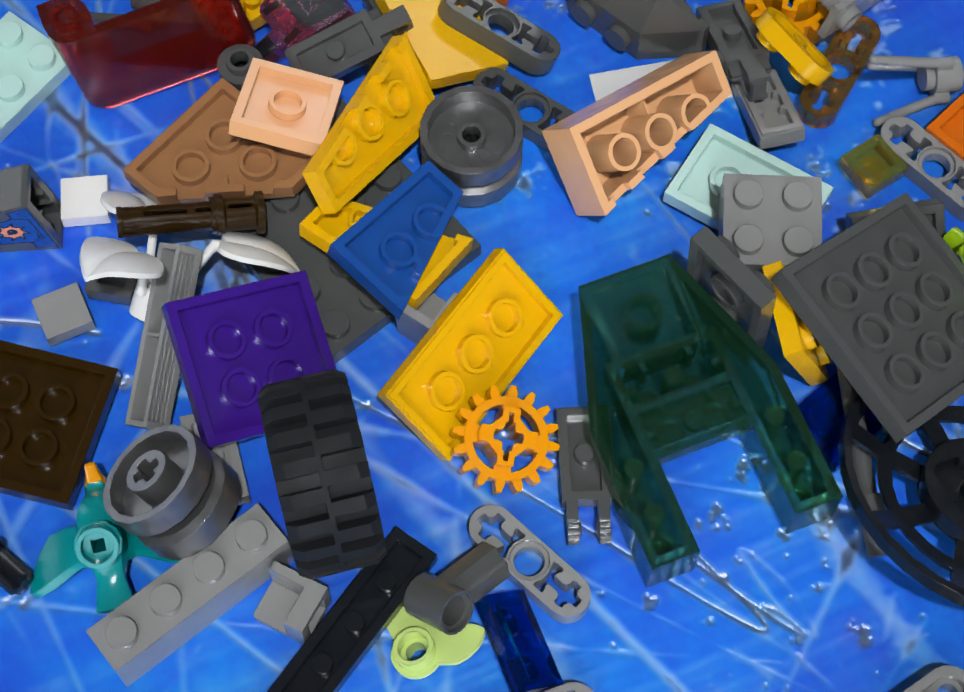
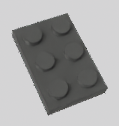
[684,226,777,365]

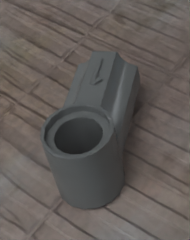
[404,542,510,635]

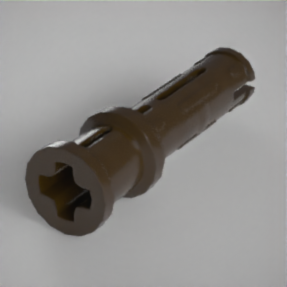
[116,191,266,238]

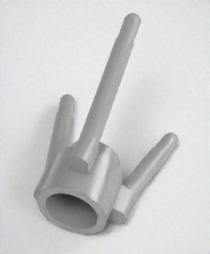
[867,55,964,127]

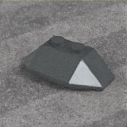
[567,0,710,60]

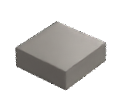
[31,282,96,347]

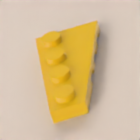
[302,34,435,215]

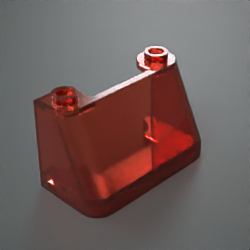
[36,0,256,109]

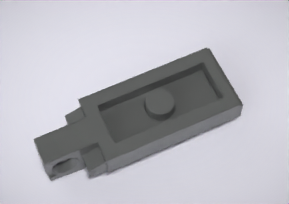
[696,0,771,102]
[284,5,414,79]

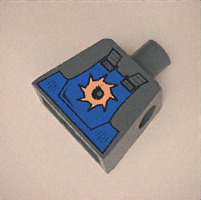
[0,164,63,252]

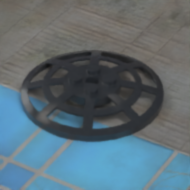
[838,394,964,607]

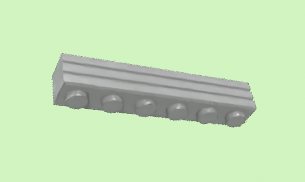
[125,242,203,429]

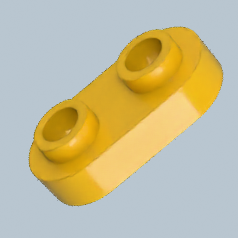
[755,7,834,86]

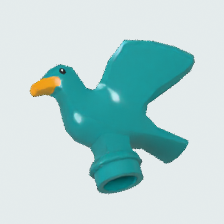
[30,462,181,614]

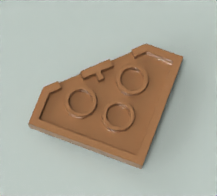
[123,78,313,205]

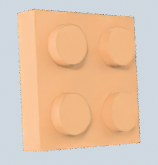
[228,57,344,156]

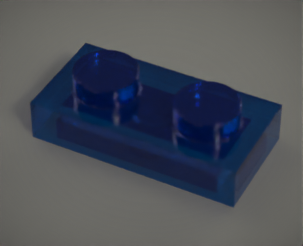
[475,589,564,692]

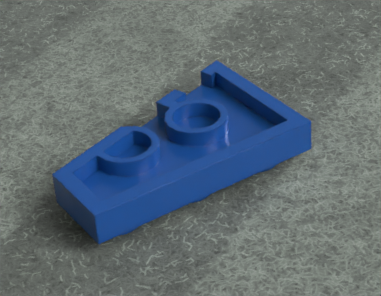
[327,160,463,320]

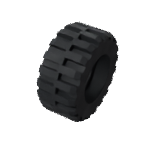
[257,369,387,580]

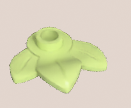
[387,606,486,679]

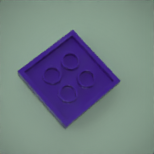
[161,270,337,450]

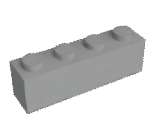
[86,503,294,687]

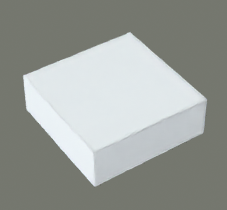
[61,175,111,227]

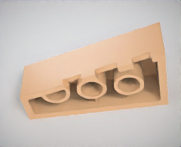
[542,50,732,216]

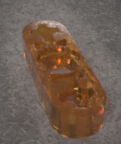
[797,16,881,129]

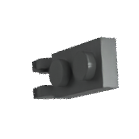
[556,406,613,545]

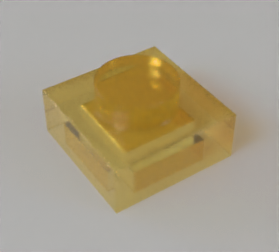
[838,134,908,199]

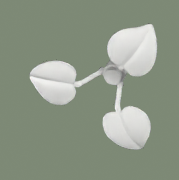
[79,191,300,321]

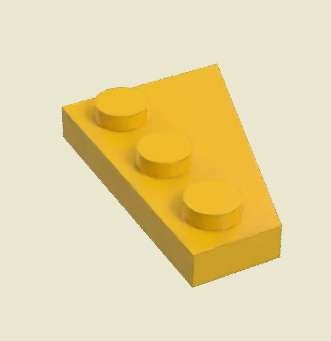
[299,200,474,310]

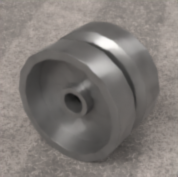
[420,85,523,207]
[103,424,240,560]

